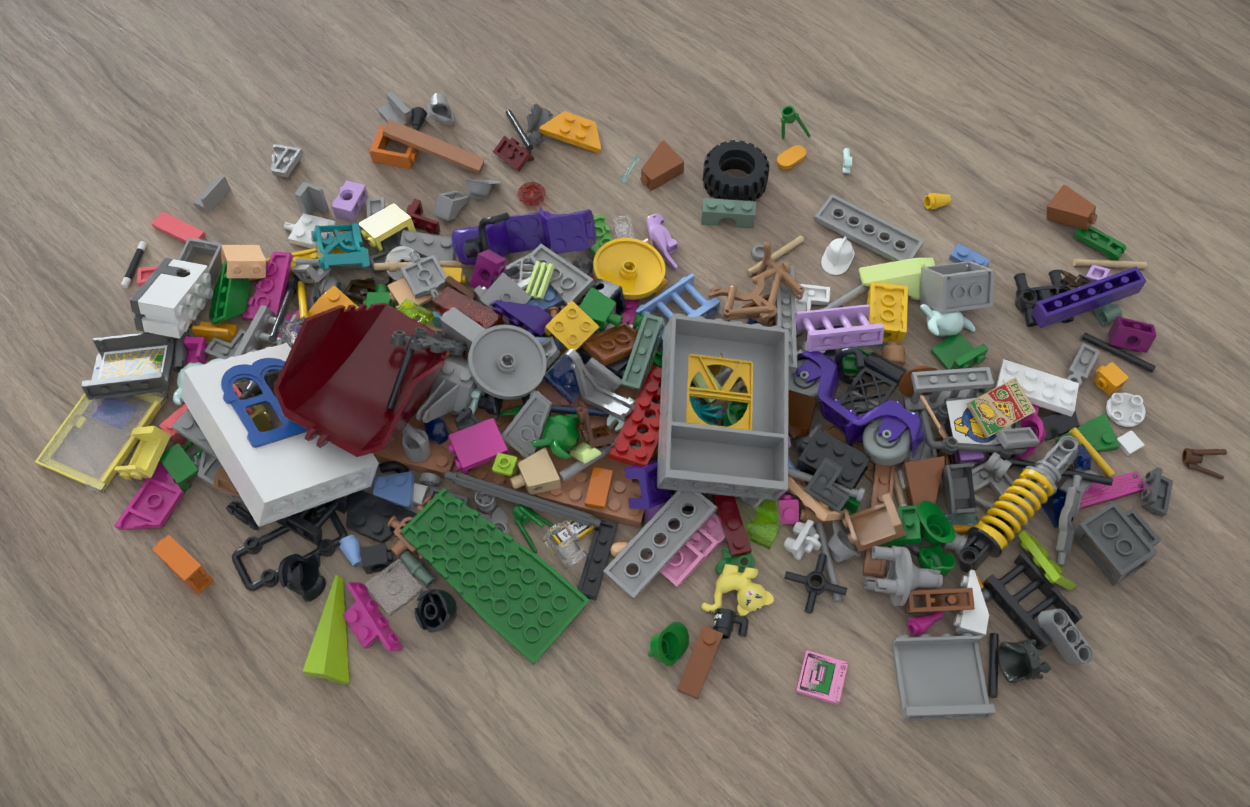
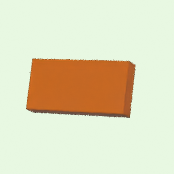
[585,467,613,510]

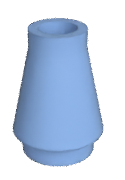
[339,535,362,567]

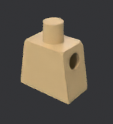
[510,448,561,495]

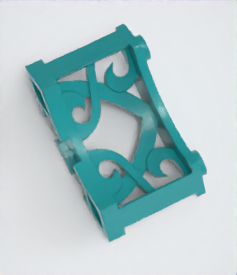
[311,223,370,271]

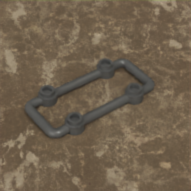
[921,404,1027,459]

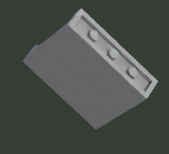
[891,633,995,721]

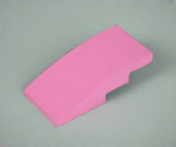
[646,514,725,587]

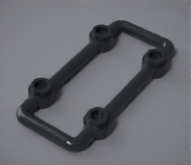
[232,504,348,591]

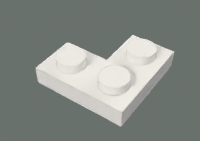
[795,284,830,314]

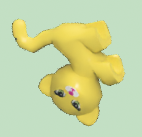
[701,564,774,616]

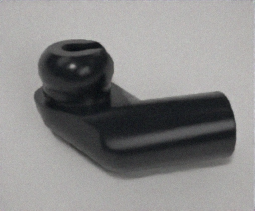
[379,461,409,474]

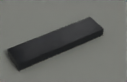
[578,519,618,600]

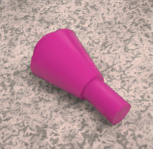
[907,612,944,637]

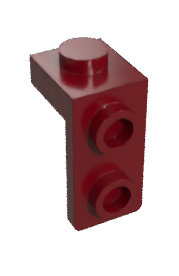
[406,198,441,235]

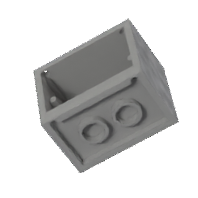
[920,261,995,313]

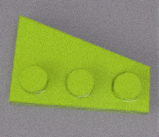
[1018,530,1077,591]

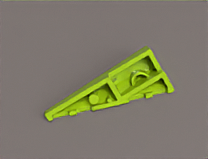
[303,575,350,685]

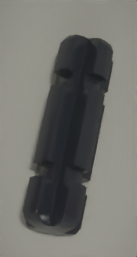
[226,502,261,530]

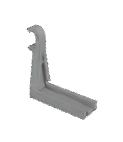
[564,349,635,421]

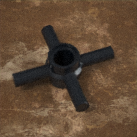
[784,554,848,614]

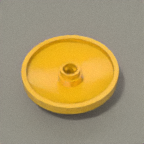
[593,238,665,300]

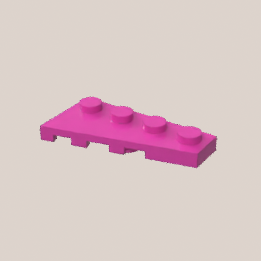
[241,252,293,321]

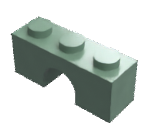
[701,198,756,229]

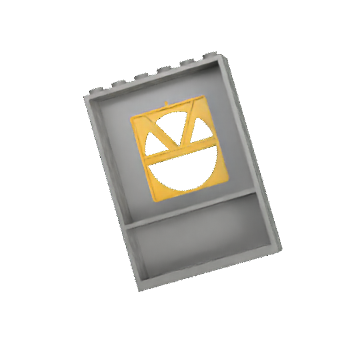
[657,314,789,501]

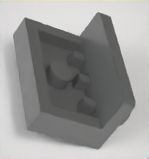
[1140,467,1173,517]

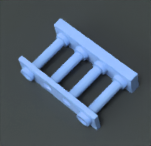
[635,274,720,350]

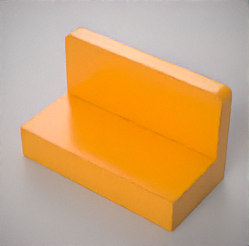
[191,321,239,343]

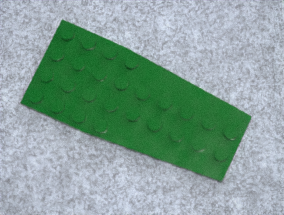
[401,488,590,665]

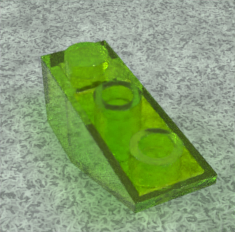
[747,499,780,550]

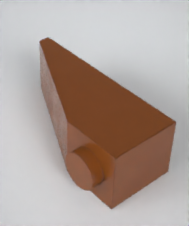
[905,588,975,614]
[677,625,723,699]

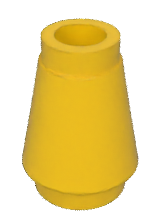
[924,193,952,210]

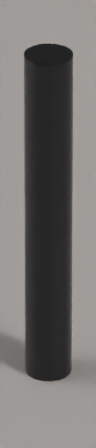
[989,633,999,698]

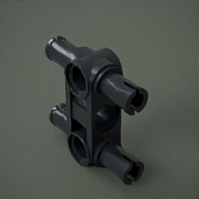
[1014,269,1074,327]

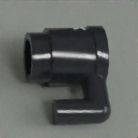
[713,608,749,639]

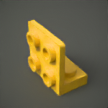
[544,301,599,351]

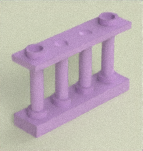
[796,304,884,352]

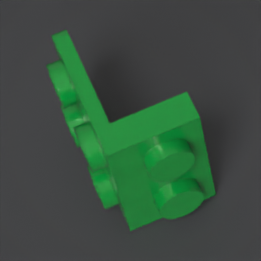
[931,333,988,370]

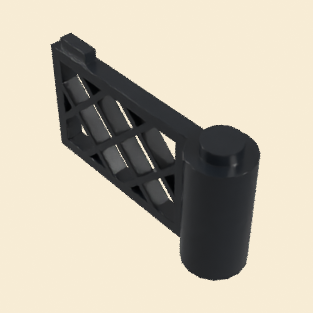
[837,352,907,415]

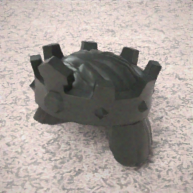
[998,638,1051,684]

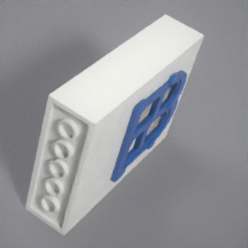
[181,341,379,527]

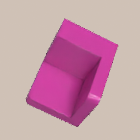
[184,336,208,364]

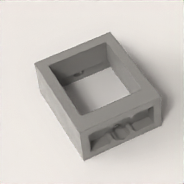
[178,238,223,288]

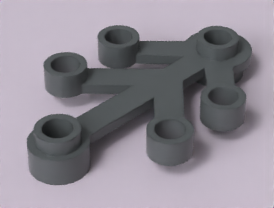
[390,328,467,355]

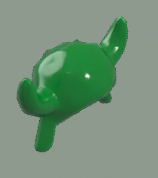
[532,414,581,459]

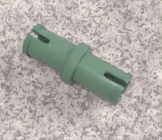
[399,551,436,588]

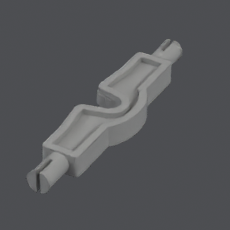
[1056,475,1082,566]

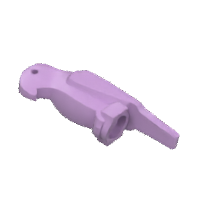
[647,214,679,271]

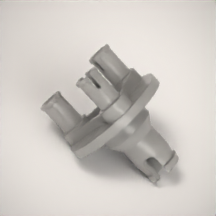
[864,546,943,606]

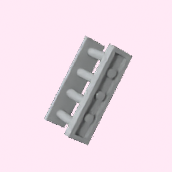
[233,305,303,389]
[902,367,994,411]

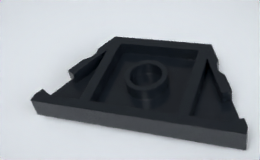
[346,490,417,544]

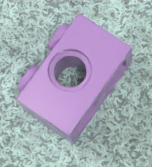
[332,180,368,222]

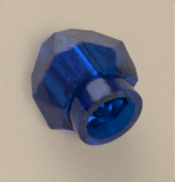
[423,417,450,445]

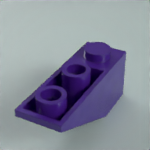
[490,300,553,337]

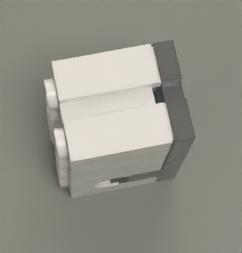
[130,258,213,339]

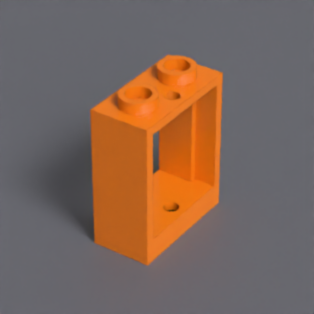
[369,126,419,169]
[152,535,214,595]

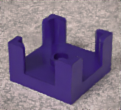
[624,459,671,509]

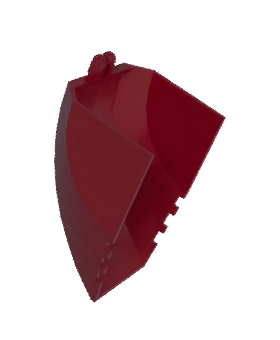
[274,303,447,457]

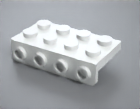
[996,359,1079,417]

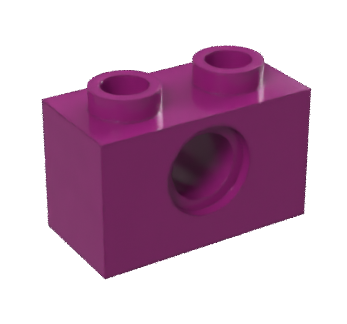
[469,249,507,290]
[1108,316,1157,353]

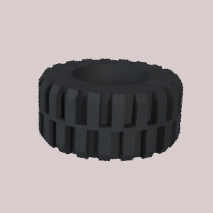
[703,140,770,202]

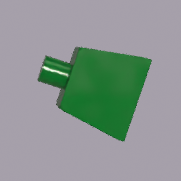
[579,287,623,332]

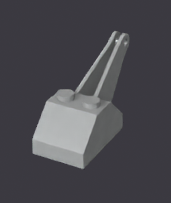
[416,355,477,423]

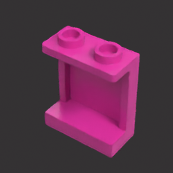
[447,418,509,475]

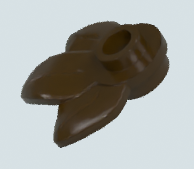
[1060,269,1091,288]

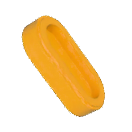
[776,145,806,170]

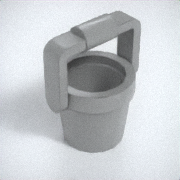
[427,93,455,126]

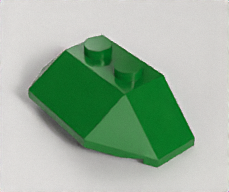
[209,262,250,325]

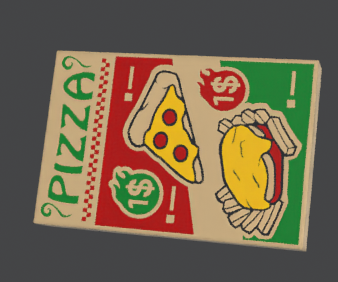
[966,377,1035,438]

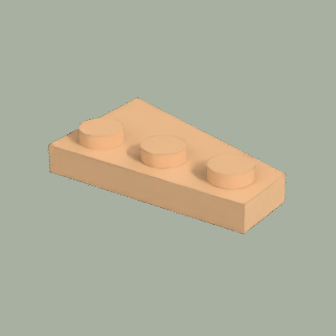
[788,476,850,521]

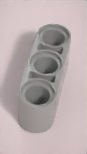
[1038,609,1094,665]

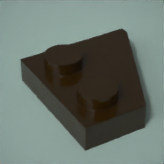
[343,276,392,303]

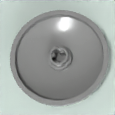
[468,325,547,400]

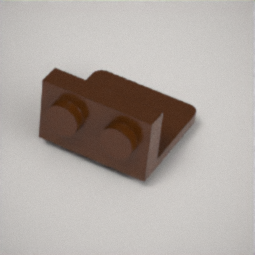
[788,390,817,439]
[575,400,615,448]

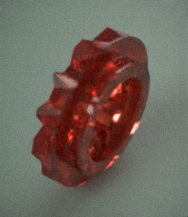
[518,182,546,206]

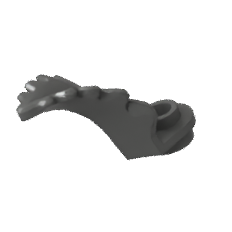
[526,103,553,145]

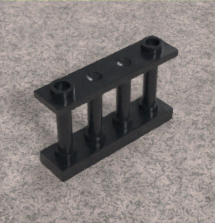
[275,497,347,546]
[983,552,1083,651]

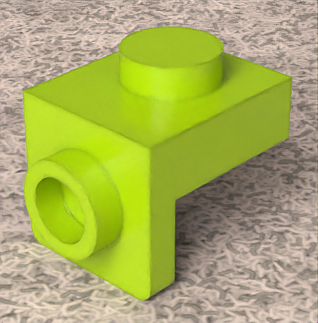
[492,453,518,476]

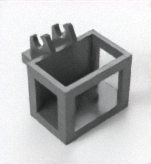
[1074,501,1161,586]

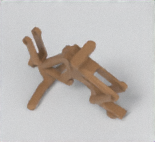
[707,241,805,326]

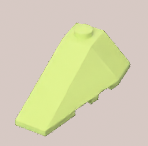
[859,258,935,300]

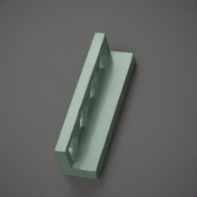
[621,313,665,395]

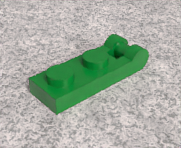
[1073,226,1127,261]

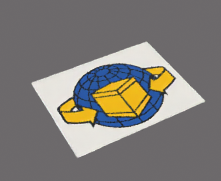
[946,398,1012,445]

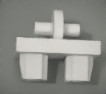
[784,519,821,561]

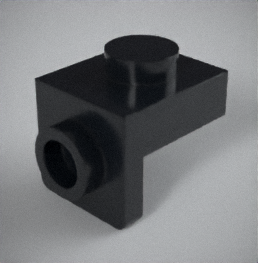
[455,407,481,430]

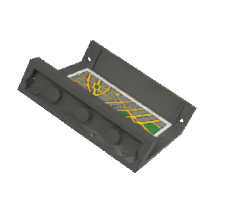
[81,332,175,400]

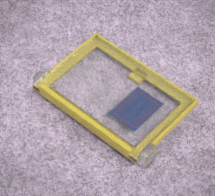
[35,391,169,494]

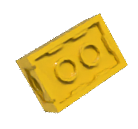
[867,282,908,344]

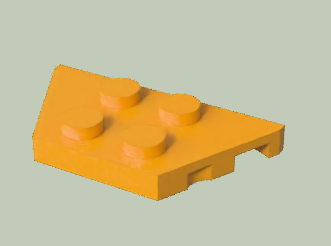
[539,111,601,154]

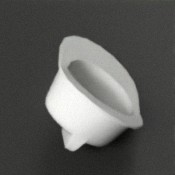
[821,236,855,275]

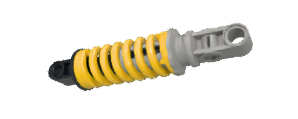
[959,436,1078,573]

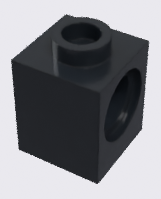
[360,543,394,575]

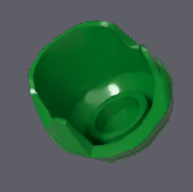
[918,545,956,577]

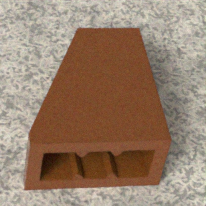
[640,140,684,191]
[1047,185,1097,230]
[901,456,945,506]

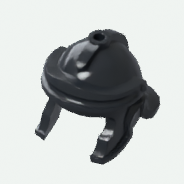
[278,553,326,602]

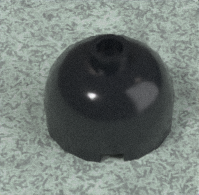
[414,589,457,633]

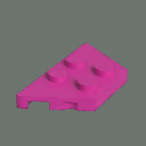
[114,461,185,530]

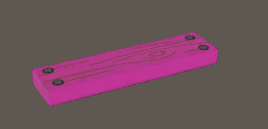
[1064,471,1145,510]

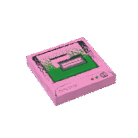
[796,650,848,705]

